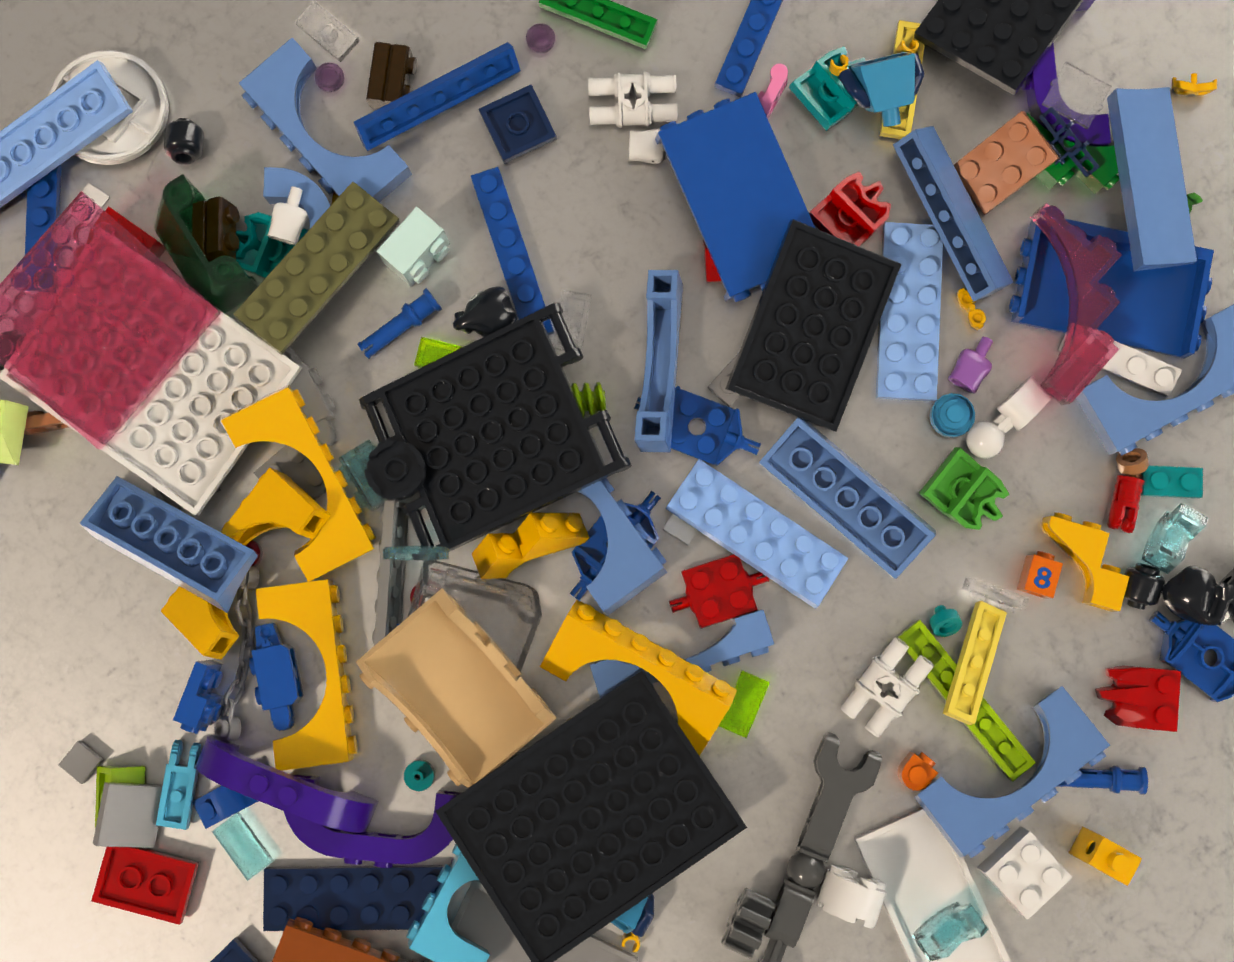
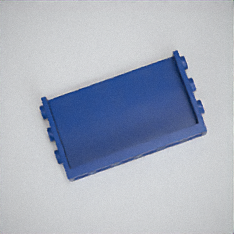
[655,92,815,303]
[1009,213,1214,359]

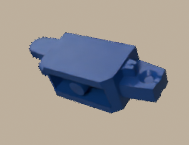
[249,623,304,731]

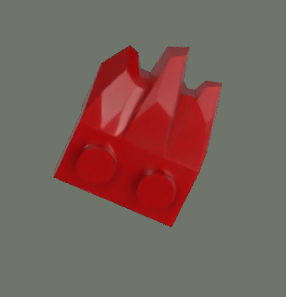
[809,171,891,247]
[1095,665,1181,732]

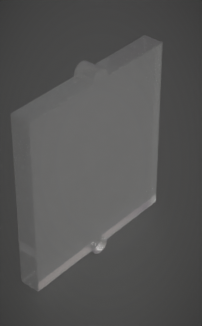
[1042,61,1112,129]

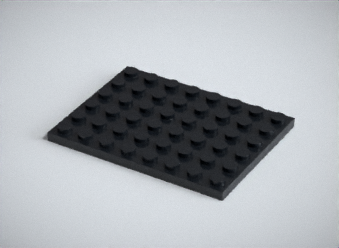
[435,671,747,962]

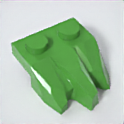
[919,447,1009,530]

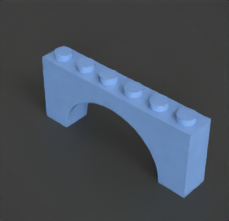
[239,38,412,203]
[1073,304,1234,456]
[577,478,668,616]
[914,686,1111,858]

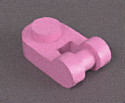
[758,64,788,118]

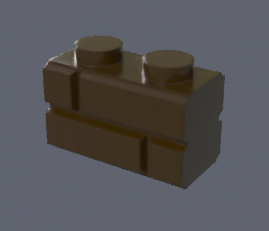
[366,42,416,109]
[192,196,240,268]

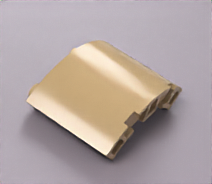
[356,588,556,788]

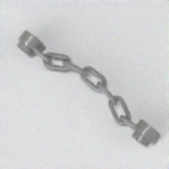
[214,566,259,741]

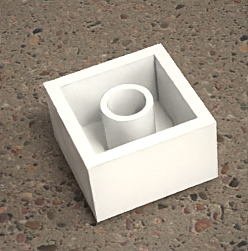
[977,826,1073,920]

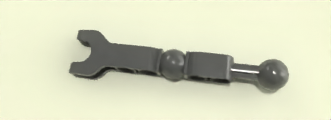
[761,732,882,962]

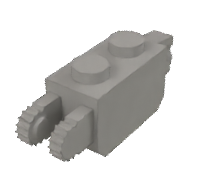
[283,347,337,447]

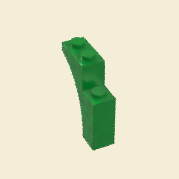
[1026,112,1119,194]

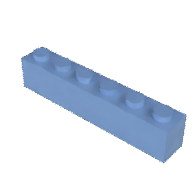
[893,126,1014,302]

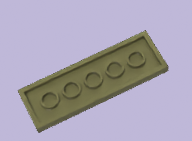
[233,182,400,355]

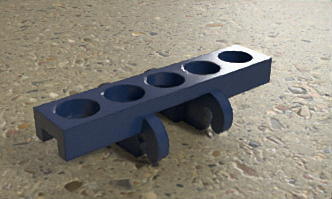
[1039,106,1100,178]

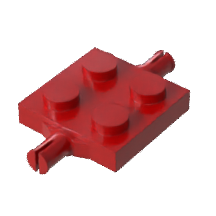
[669,554,769,629]

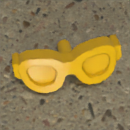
[1172,73,1217,96]
[957,288,986,331]

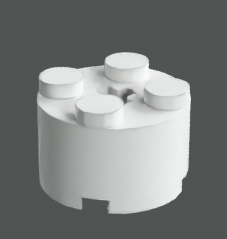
[816,865,887,928]

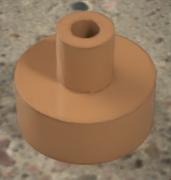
[1116,448,1149,478]

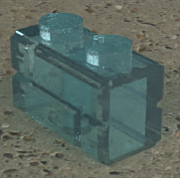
[338,440,389,511]

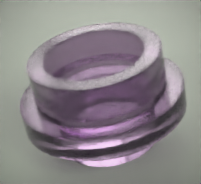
[526,24,555,53]
[315,63,345,92]

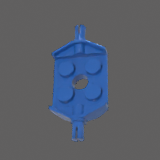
[634,386,761,466]
[570,491,661,601]
[1149,611,1234,702]

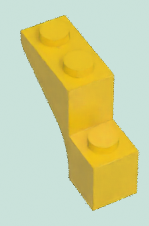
[1041,512,1130,612]
[472,513,590,579]

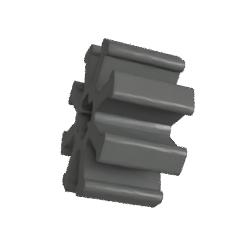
[721,888,775,959]

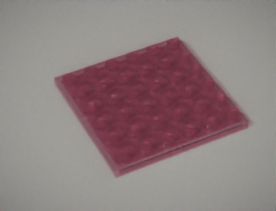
[0,191,221,449]

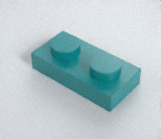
[1139,466,1203,499]

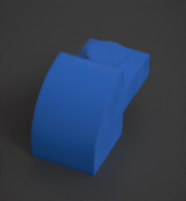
[192,786,258,829]

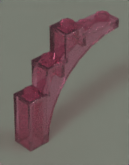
[1030,203,1122,405]

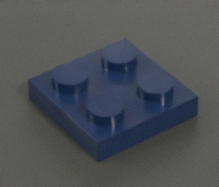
[479,84,557,164]

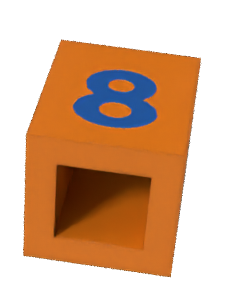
[1017,551,1063,599]

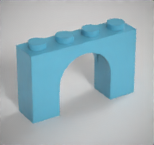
[406,844,490,962]

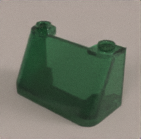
[154,174,259,313]

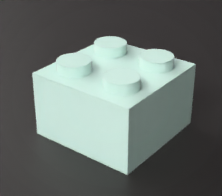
[376,206,450,287]

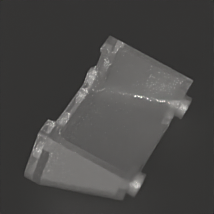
[407,560,542,672]

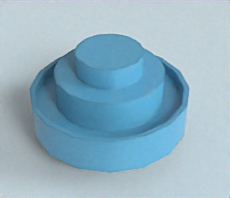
[929,393,975,438]

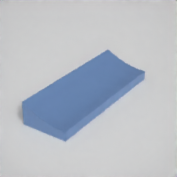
[1107,87,1197,271]
[759,417,936,579]
[80,476,258,613]

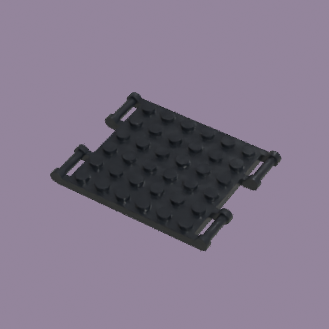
[359,303,632,563]

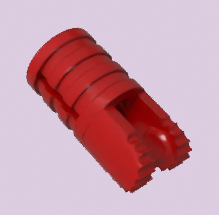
[1107,475,1144,533]

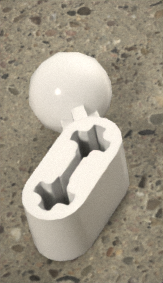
[966,376,1052,459]

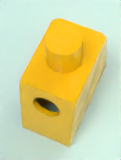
[1068,826,1142,886]

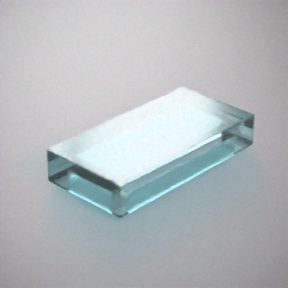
[383,546,449,561]
[212,812,274,881]

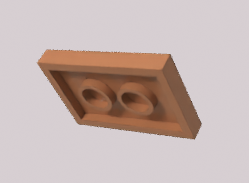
[954,111,1059,215]

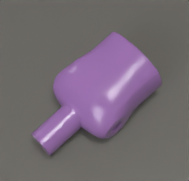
[948,336,993,394]

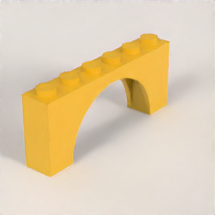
[221,385,376,582]
[161,467,331,660]
[256,579,358,771]
[540,600,737,756]

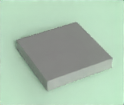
[93,782,162,848]

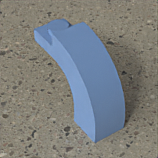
[263,167,331,228]

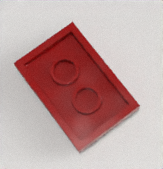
[91,847,199,925]

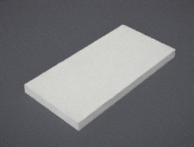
[854,807,1011,962]

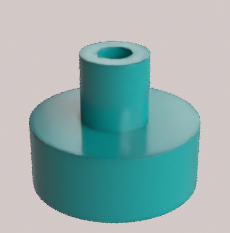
[929,605,963,637]
[404,760,435,791]

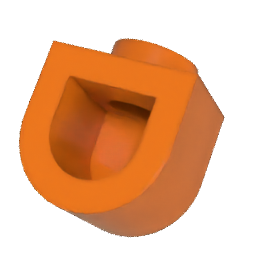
[897,751,938,791]

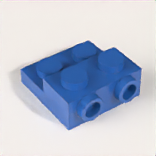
[173,660,223,734]

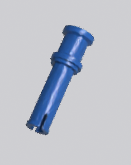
[358,288,442,359]
[1057,766,1148,795]

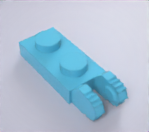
[156,740,202,830]

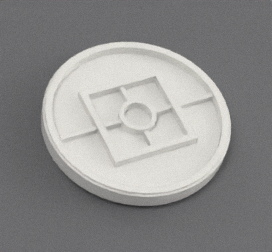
[48,50,169,165]

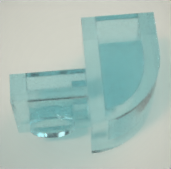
[1141,503,1208,574]
[911,902,989,962]

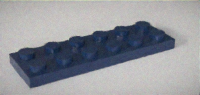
[263,865,448,931]

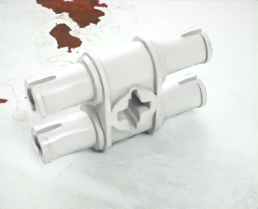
[588,71,678,128]
[841,636,934,738]

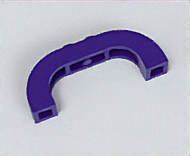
[1021,0,1111,147]
[195,735,379,833]
[284,773,462,868]

